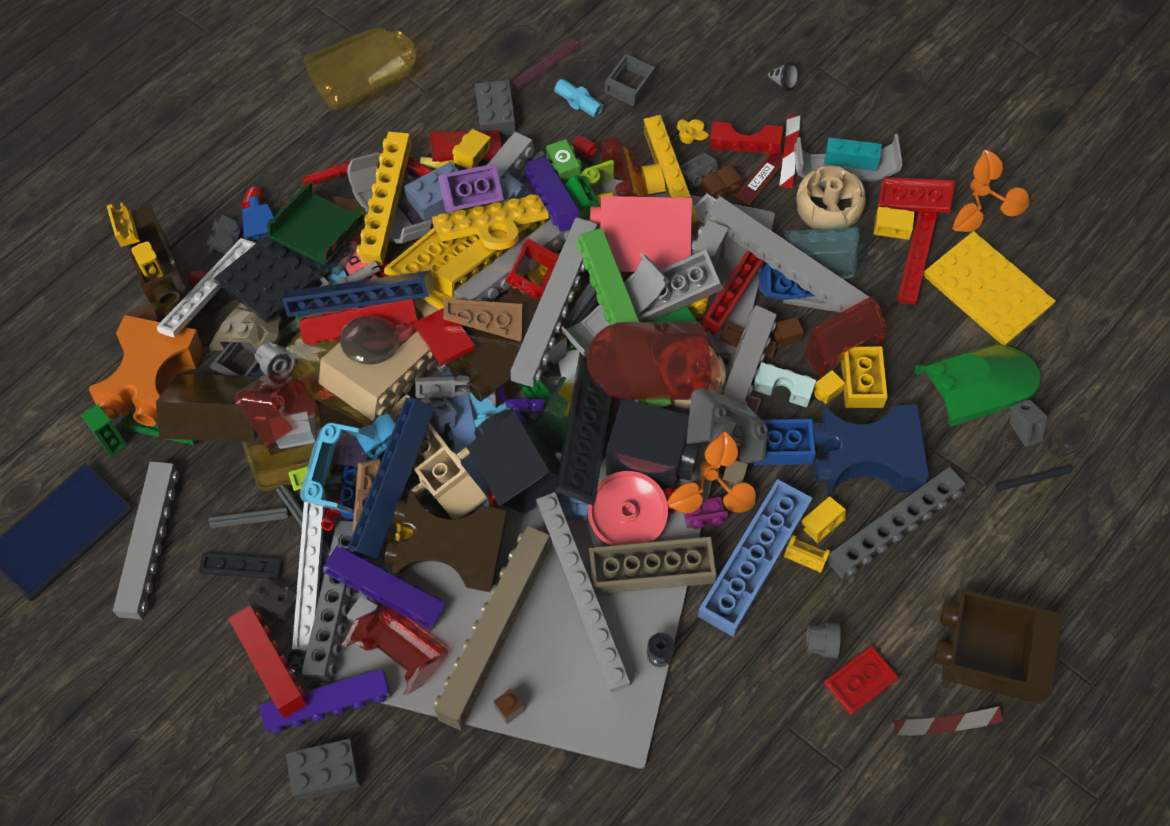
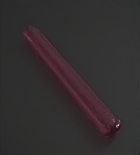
[511,38,579,90]

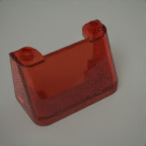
[602,138,648,197]

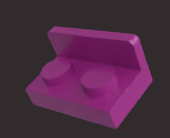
[683,497,728,529]

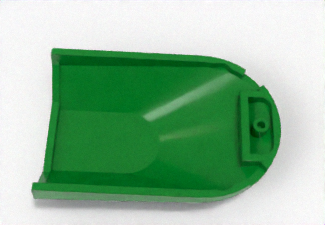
[914,345,1041,427]

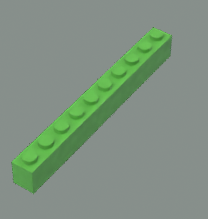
[576,228,671,409]

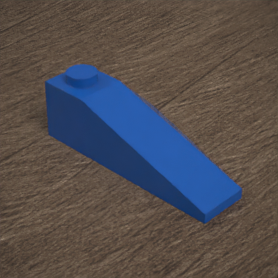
[759,263,815,300]

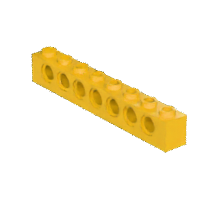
[357,132,412,265]

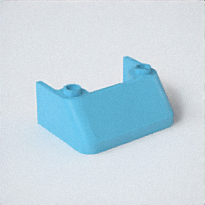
[300,423,374,513]

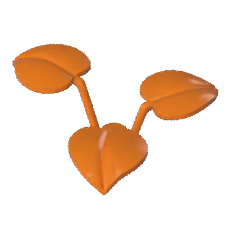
[952,150,1030,232]
[667,431,756,513]

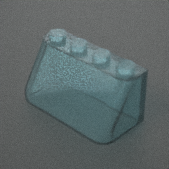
[783,227,859,279]

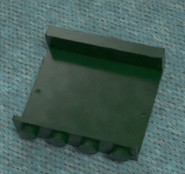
[267,181,365,265]

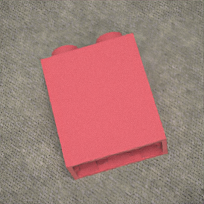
[590,196,692,277]

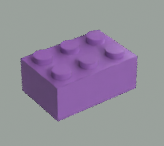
[438,164,504,213]

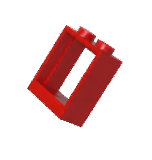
[505,238,559,299]

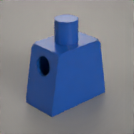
[242,196,274,241]

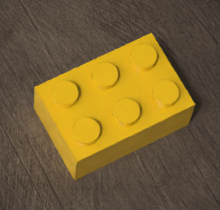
[841,347,887,408]

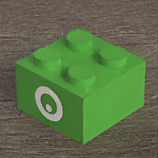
[546,139,582,185]

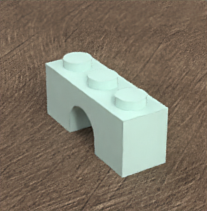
[753,362,816,408]

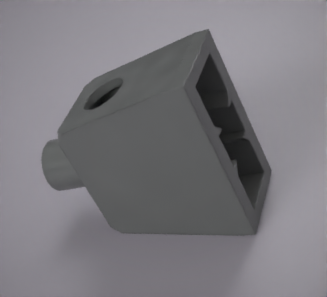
[1010,400,1047,447]

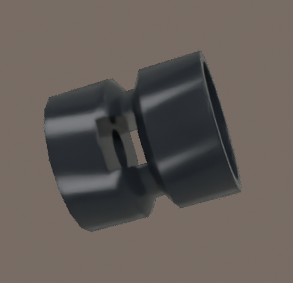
[647,633,675,667]

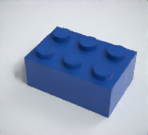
[754,419,815,465]

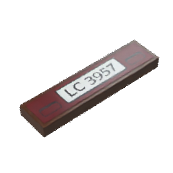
[734,154,783,207]

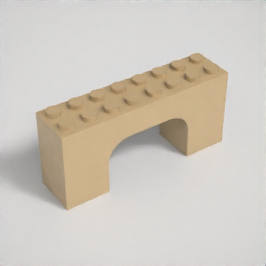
[319,298,462,421]

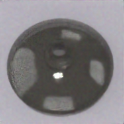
[340,315,400,364]

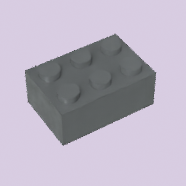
[475,80,515,136]
[286,739,360,801]

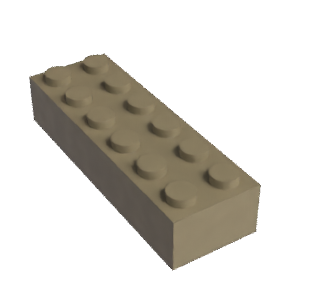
[589,537,716,595]

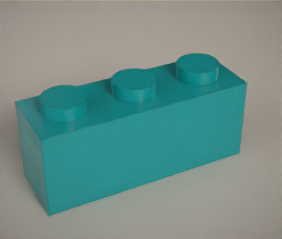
[824,138,881,171]

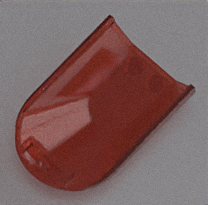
[587,322,712,400]

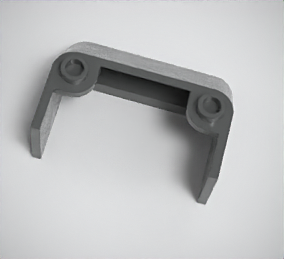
[686,387,768,464]

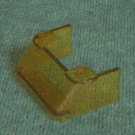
[242,409,333,491]

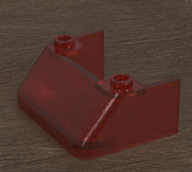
[804,297,888,378]
[234,374,320,446]
[342,606,448,696]

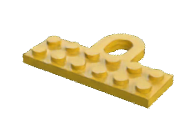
[432,195,549,250]

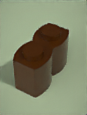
[701,165,743,200]

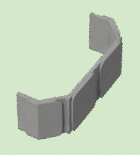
[794,134,902,182]
[347,152,432,243]
[561,253,669,358]
[270,379,318,449]

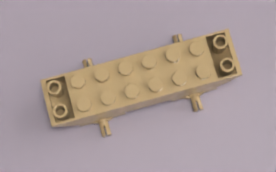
[385,394,488,520]

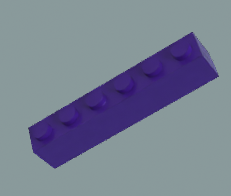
[525,157,580,232]
[323,546,445,630]
[259,669,391,734]

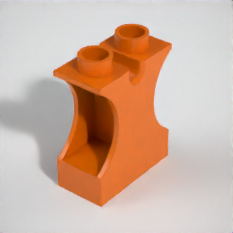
[89,315,204,426]

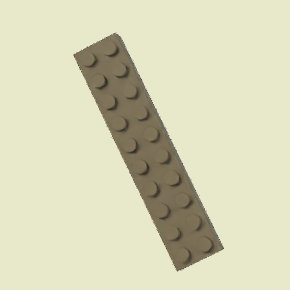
[434,526,550,731]

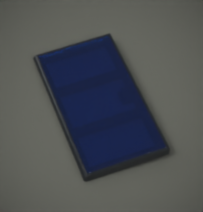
[0,463,133,601]

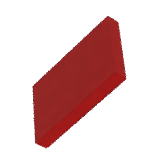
[413,308,476,366]
[824,645,899,716]

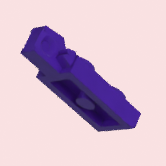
[506,399,544,413]

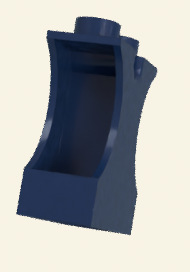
[812,405,929,496]

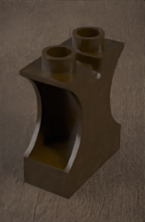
[126,204,189,322]
[385,491,508,593]

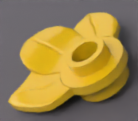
[677,119,709,144]

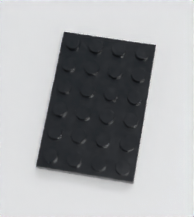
[214,234,348,323]

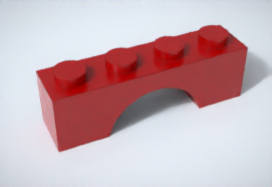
[710,122,783,154]

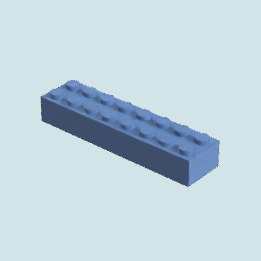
[698,479,812,637]

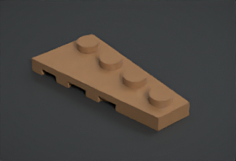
[443,298,522,342]
[352,459,391,539]

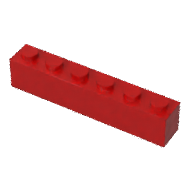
[698,250,763,336]
[298,299,419,345]
[228,606,307,719]

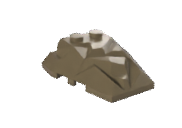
[208,303,283,351]

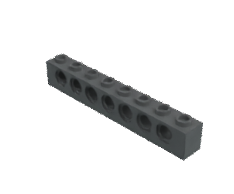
[826,467,965,579]
[301,521,363,682]

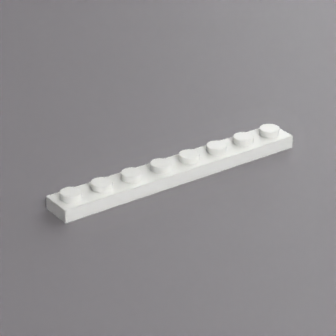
[157,238,256,338]
[292,494,326,653]

